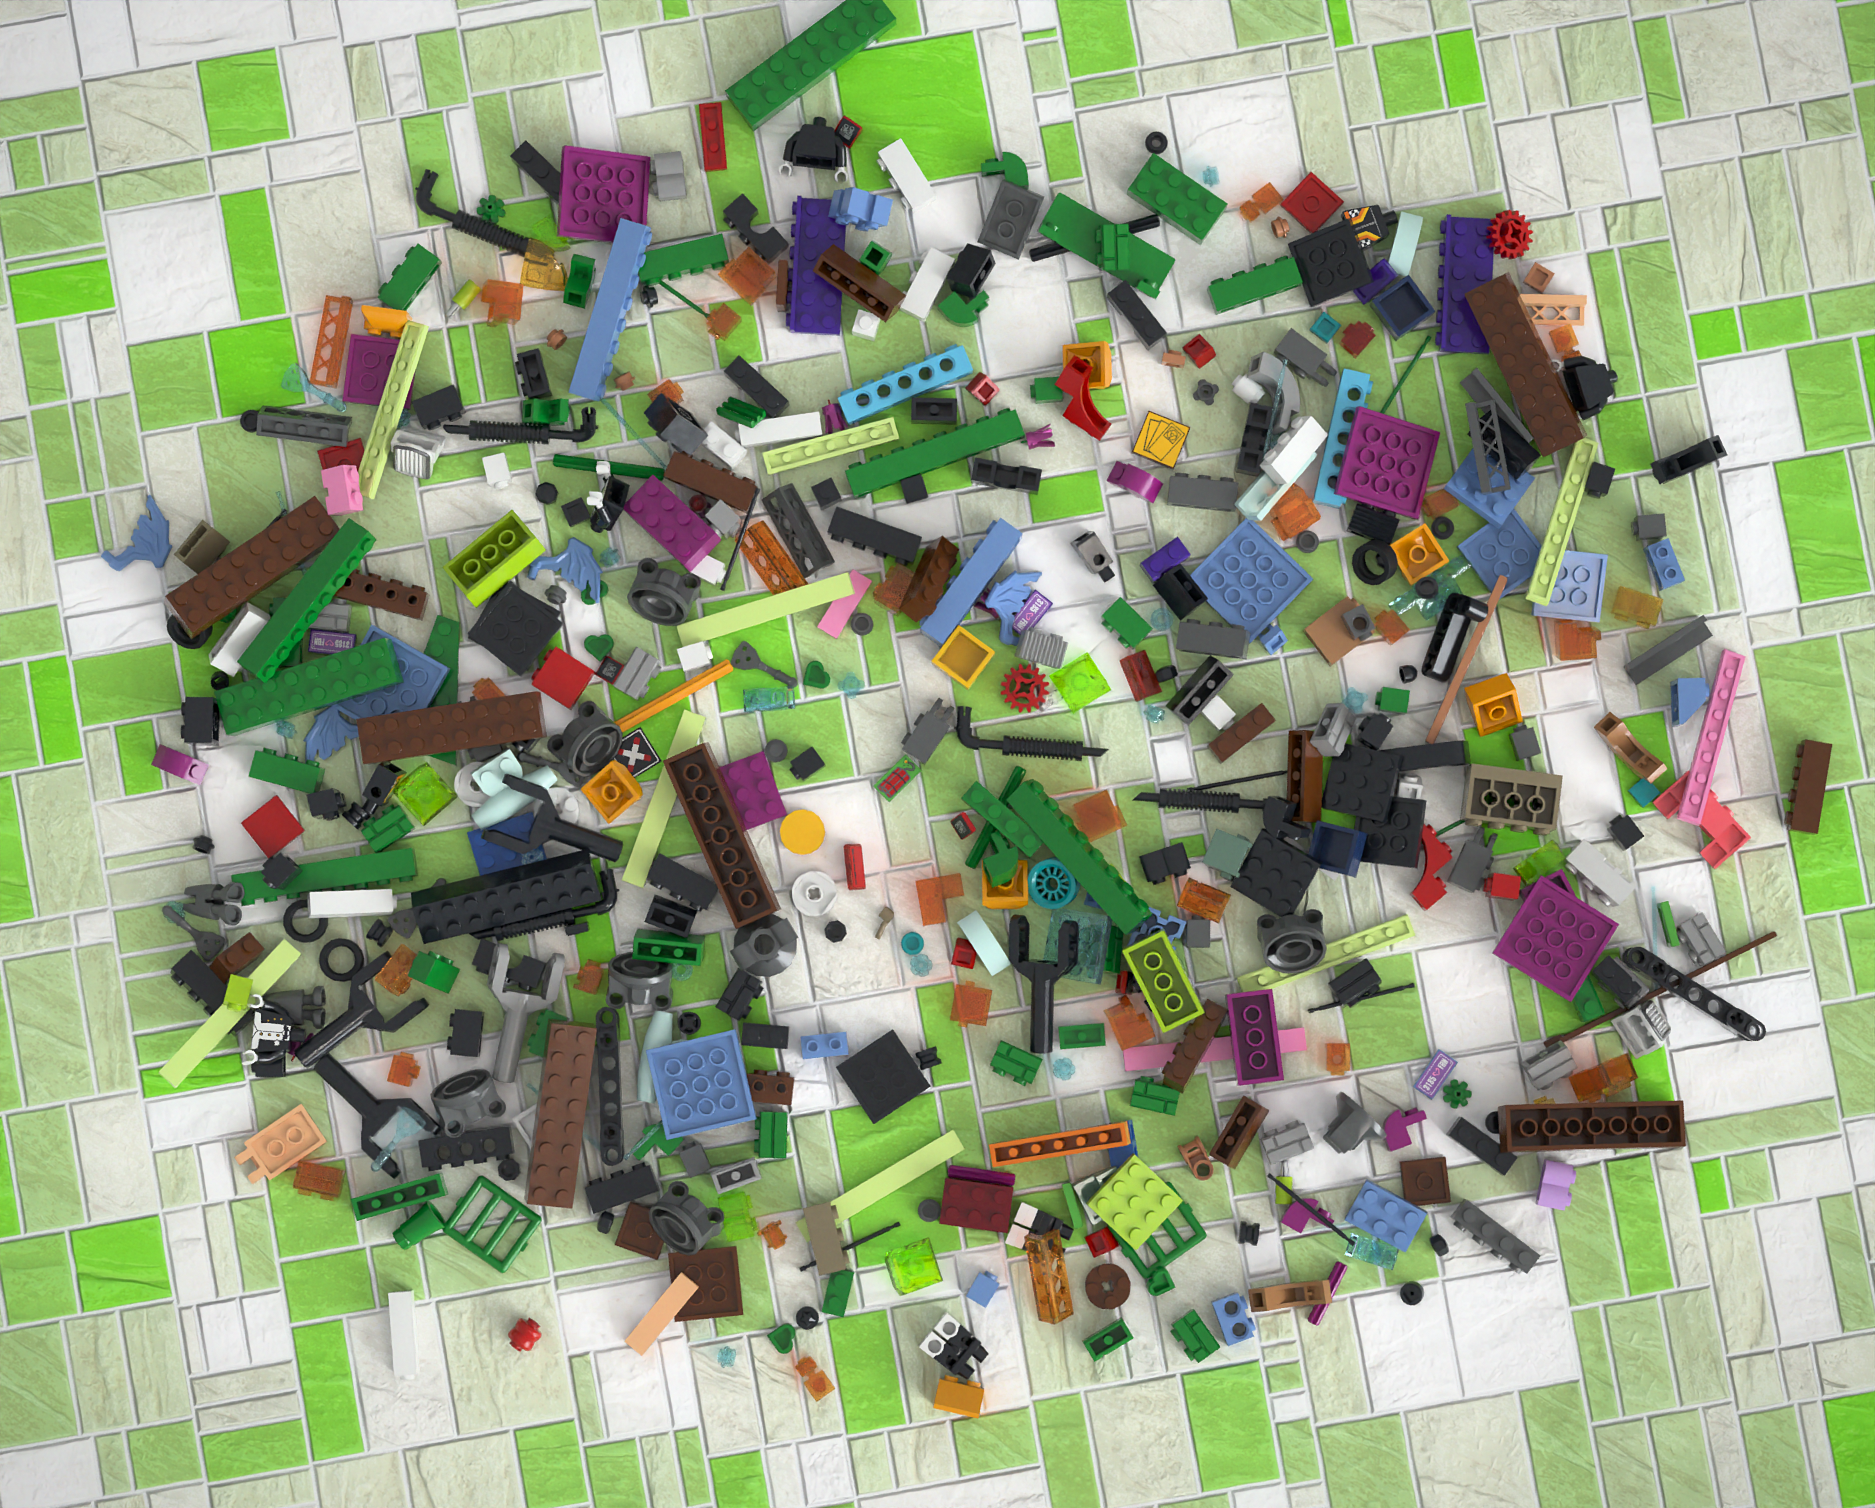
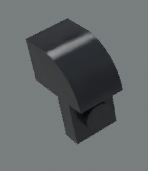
[1263,796,1311,840]

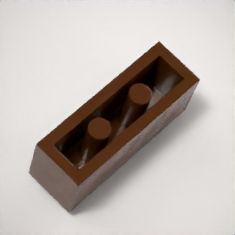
[1207,703,1276,764]
[1209,1095,1269,1169]

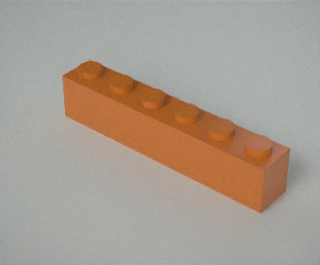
[989,1121,1131,1167]

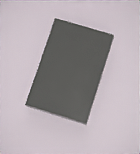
[977,179,1045,260]

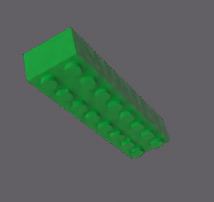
[725,0,897,132]
[214,638,404,736]

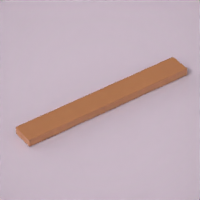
[1425,575,1508,744]

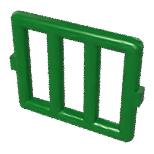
[442,1175,542,1273]
[1107,1182,1207,1279]

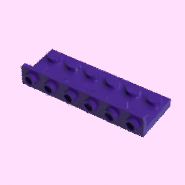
[786,195,846,336]
[1435,214,1494,354]

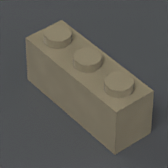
[803,1201,850,1276]

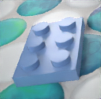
[1345,1179,1427,1253]

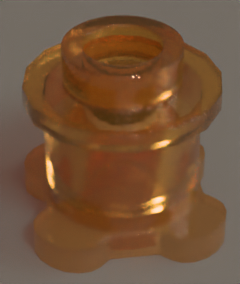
[757,1220,787,1250]

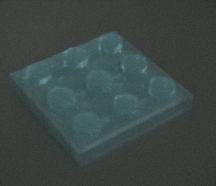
[1043,908,1113,985]

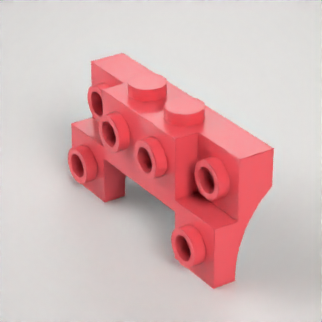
[1652,770,1751,869]

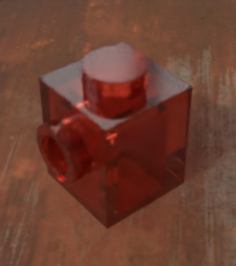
[1339,321,1376,359]

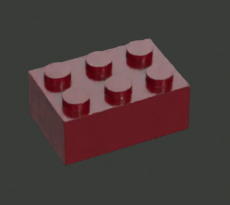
[939,1177,1014,1233]

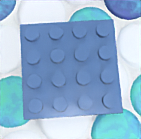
[1190,518,1313,644]
[332,625,450,720]
[646,1029,757,1140]

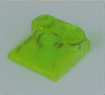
[1049,652,1111,714]
[393,762,458,826]
[885,1237,943,1296]

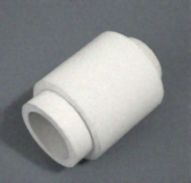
[1232,373,1266,404]

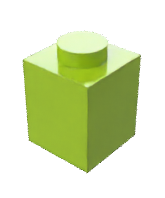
[223,974,253,1012]

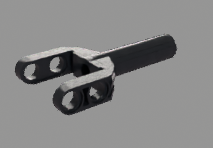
[481,773,623,862]
[1009,914,1079,1054]
[294,951,430,1069]
[313,1053,442,1179]

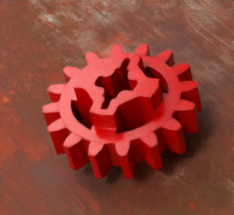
[1486,210,1533,260]
[1000,664,1049,713]

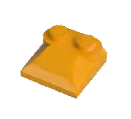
[361,305,412,339]
[1062,341,1112,389]
[1390,523,1449,586]
[581,760,643,824]
[982,860,1028,909]

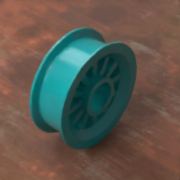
[1027,857,1080,909]

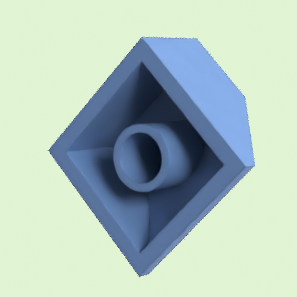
[1670,678,1709,727]

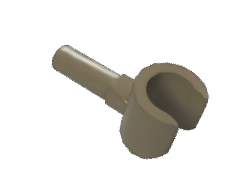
[875,907,894,939]

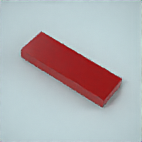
[699,102,727,172]

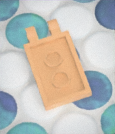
[234,1104,327,1184]

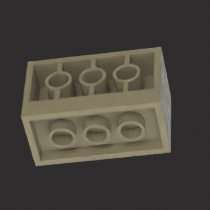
[1460,763,1563,836]

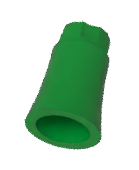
[392,1201,447,1250]

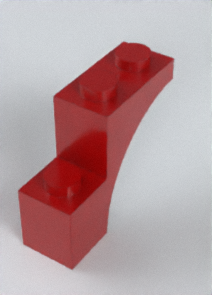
[1055,355,1112,441]
[1410,824,1453,911]

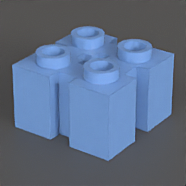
[828,187,893,232]
[1127,907,1186,950]

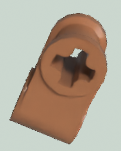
[1177,1136,1214,1181]

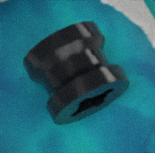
[342,801,371,829]
[366,919,394,947]
[678,1012,701,1035]
[915,1046,942,1070]
[1238,1221,1260,1246]

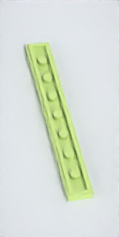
[358,320,429,499]
[1525,438,1598,606]
[677,572,855,647]
[622,709,706,888]
[1237,914,1415,992]
[158,939,301,1088]
[796,1130,965,1242]

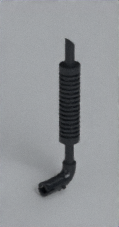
[415,169,555,260]
[443,407,598,445]
[954,706,1109,761]
[1132,788,1285,840]
[468,869,620,941]

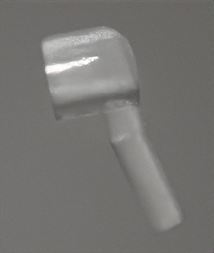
[1035,690,1063,716]

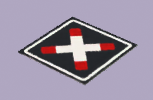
[613,727,661,778]

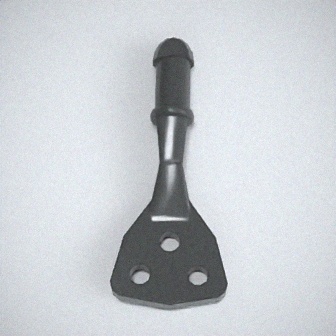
[731,641,798,688]
[517,752,586,787]
[388,878,446,939]
[162,905,225,961]

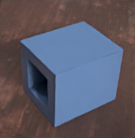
[966,1270,1000,1308]

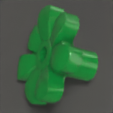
[477,195,506,224]
[1443,1079,1472,1109]

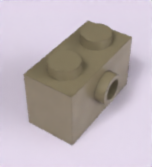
[174,519,230,574]

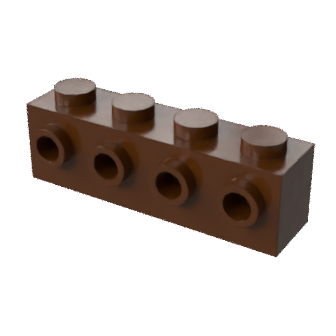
[813,244,907,323]
[663,451,758,514]
[899,535,959,622]
[334,569,430,621]
[1287,730,1323,823]
[1784,739,1832,835]
[1162,999,1228,1094]
[746,1069,795,1105]

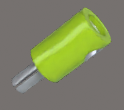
[445,279,482,319]
[1275,1160,1293,1204]

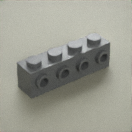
[1451,1199,1541,1274]

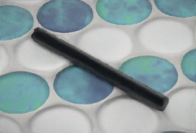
[1029,214,1160,262]

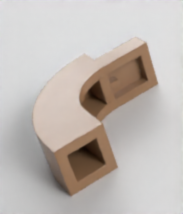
[1594,712,1667,784]
[1248,1280,1332,1312]

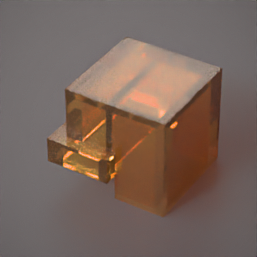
[718,246,776,306]
[481,279,524,327]
[1269,483,1321,541]
[1554,620,1601,661]
[1072,789,1127,843]
[950,981,992,1028]
[1103,995,1156,1051]

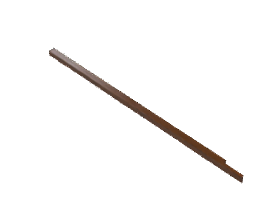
[1543,931,1777,1048]

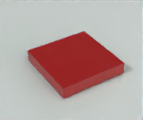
[1280,172,1344,234]
[317,438,365,472]
[241,795,305,859]

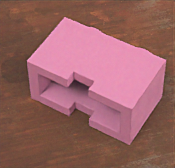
[321,465,363,516]

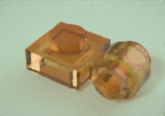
[1239,182,1284,223]
[1549,323,1582,361]
[795,1356,835,1402]

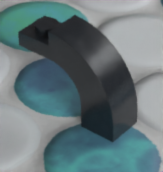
[1650,435,1728,484]

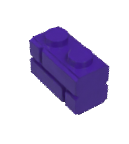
[1140,536,1191,583]

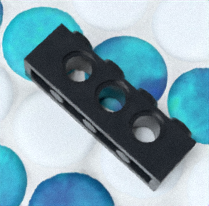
[418,1126,515,1171]

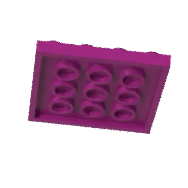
[557,145,650,243]
[1334,406,1440,520]
[1492,875,1619,1002]

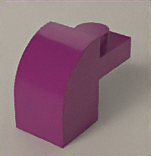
[1106,461,1163,503]
[151,744,209,785]
[1382,1107,1427,1152]
[1279,1198,1334,1233]

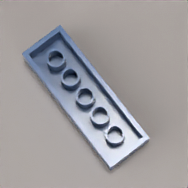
[919,518,1023,648]

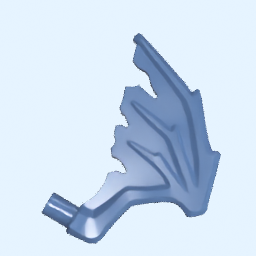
[101,495,172,571]
[527,537,603,603]
[985,571,1042,646]
[303,706,359,763]

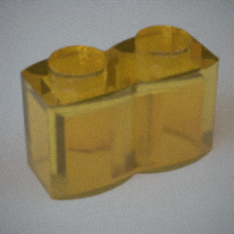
[1610,586,1663,629]

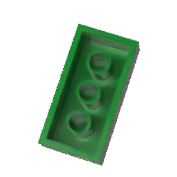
[1127,153,1228,245]

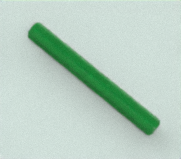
[553,454,665,481]
[965,766,1026,869]

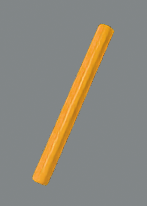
[615,659,733,733]

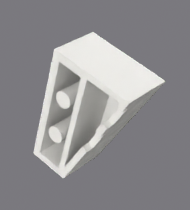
[1563,839,1638,907]

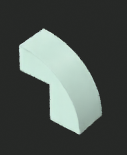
[1388,211,1423,276]
[957,910,1011,976]

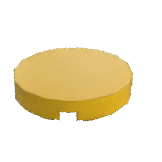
[780,809,825,855]

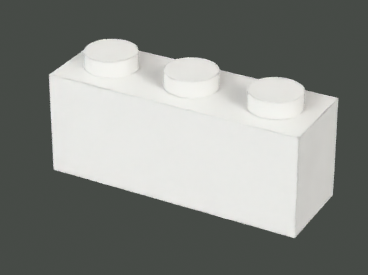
[876,138,936,213]
[900,247,955,322]
[1259,416,1328,485]
[208,602,270,677]

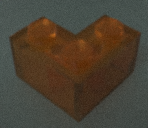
[873,563,915,617]
[915,873,964,927]
[1568,1053,1638,1103]

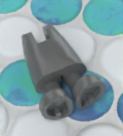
[182,882,245,925]
[262,986,326,1029]

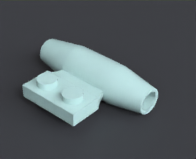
[470,747,557,830]
[637,1010,687,1104]

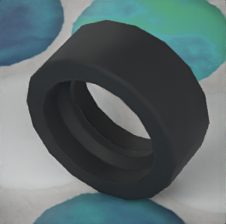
[1352,540,1398,585]
[166,614,213,649]
[283,899,328,943]
[319,938,364,982]

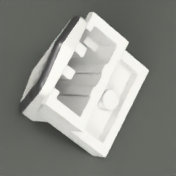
[391,426,446,479]
[1611,1000,1671,1059]

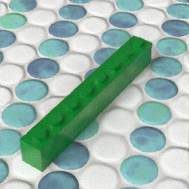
[845,408,1025,499]
[237,518,376,683]
[1006,779,1152,935]
[231,848,418,906]

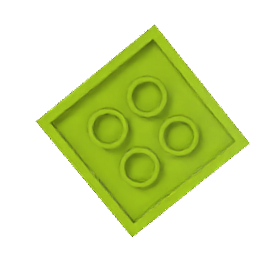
[1086,1153,1183,1250]

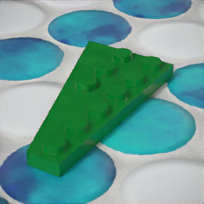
[424,615,460,766]

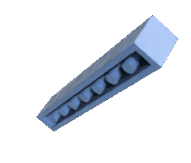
[568,218,652,401]

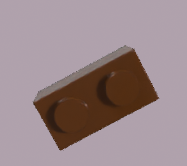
[210,932,264,984]

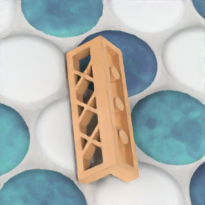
[1520,294,1587,326]

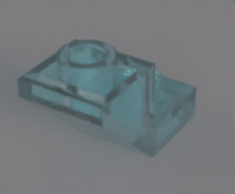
[743,686,795,712]
[1345,1233,1399,1270]

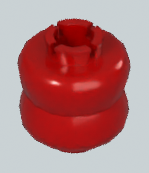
[508,1317,542,1352]

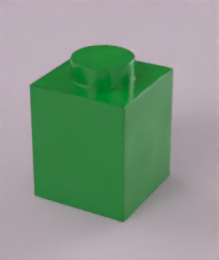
[1030,376,1063,404]
[1375,687,1410,715]

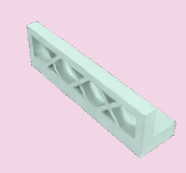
[1234,452,1317,521]

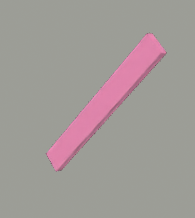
[1677,649,1746,826]
[1123,1027,1307,1071]

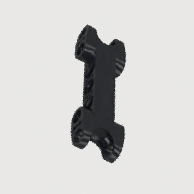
[1622,947,1766,1041]
[596,1007,625,1166]

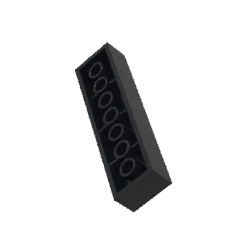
[411,849,601,944]

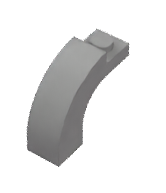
[1247,352,1300,435]

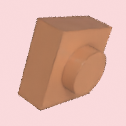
[1523,262,1555,294]
[1161,350,1186,369]

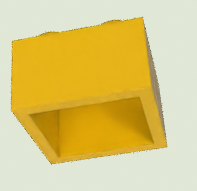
[931,625,995,690]

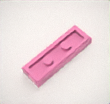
[817,569,872,639]

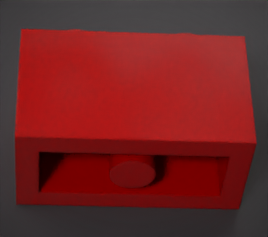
[1482,873,1521,901]

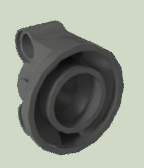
[627,558,701,626]
[547,701,623,777]
[1257,909,1327,973]
[730,914,799,977]
[606,952,673,1011]
[430,1069,506,1138]
[1322,1092,1387,1154]
[649,1181,724,1256]

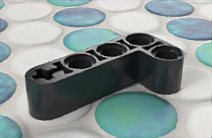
[1421,592,1488,683]
[1378,740,1471,772]

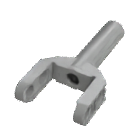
[487,943,565,1083]

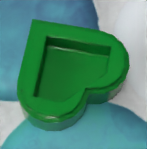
[581,580,609,605]
[584,634,614,662]
[803,661,830,689]
[1146,1266,1176,1296]
[767,1324,795,1354]

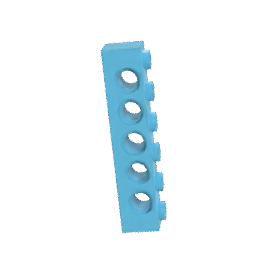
[838,344,973,426]
[1312,368,1373,509]

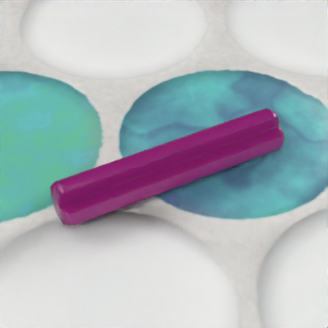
[948,1165,1016,1186]
[1308,1261,1347,1326]

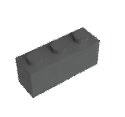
[1167,473,1238,512]
[1176,619,1250,660]

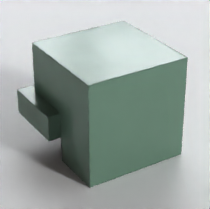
[1202,828,1252,882]

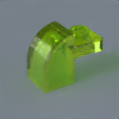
[531,214,575,252]
[1513,839,1566,887]

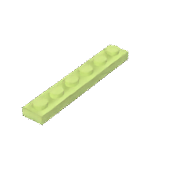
[762,417,899,476]

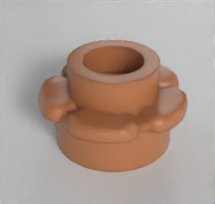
[1271,216,1289,238]
[546,329,567,350]
[614,371,635,391]

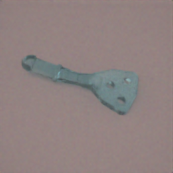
[281,363,347,412]
[371,1107,426,1172]

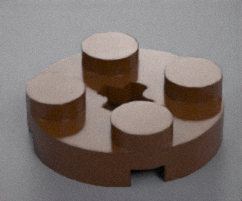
[1085,1264,1131,1309]

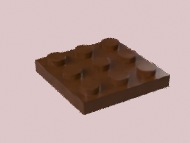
[668,1246,744,1322]

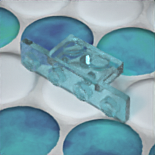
[1388,555,1472,621]

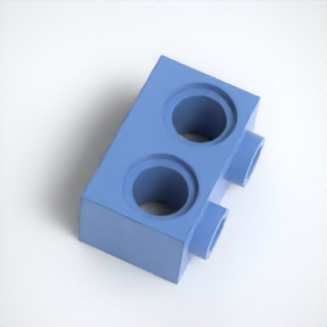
[1643,538,1685,591]
[800,1032,849,1059]
[1211,1292,1256,1346]

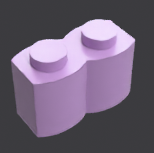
[1535,1159,1576,1210]

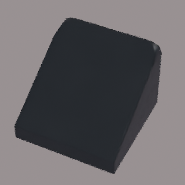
[900,474,928,504]

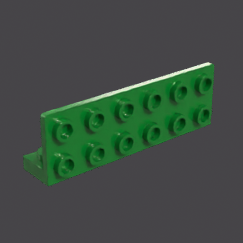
[1036,193,1175,299]

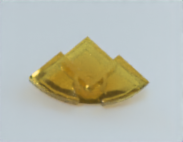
[520,237,568,291]

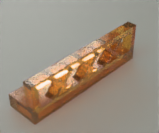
[309,295,354,389]
[735,520,808,595]
[1024,1229,1074,1325]

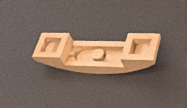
[624,1272,699,1356]

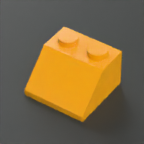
[1464,673,1523,737]
[933,1375,984,1419]

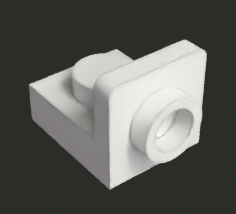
[1397,773,1423,799]

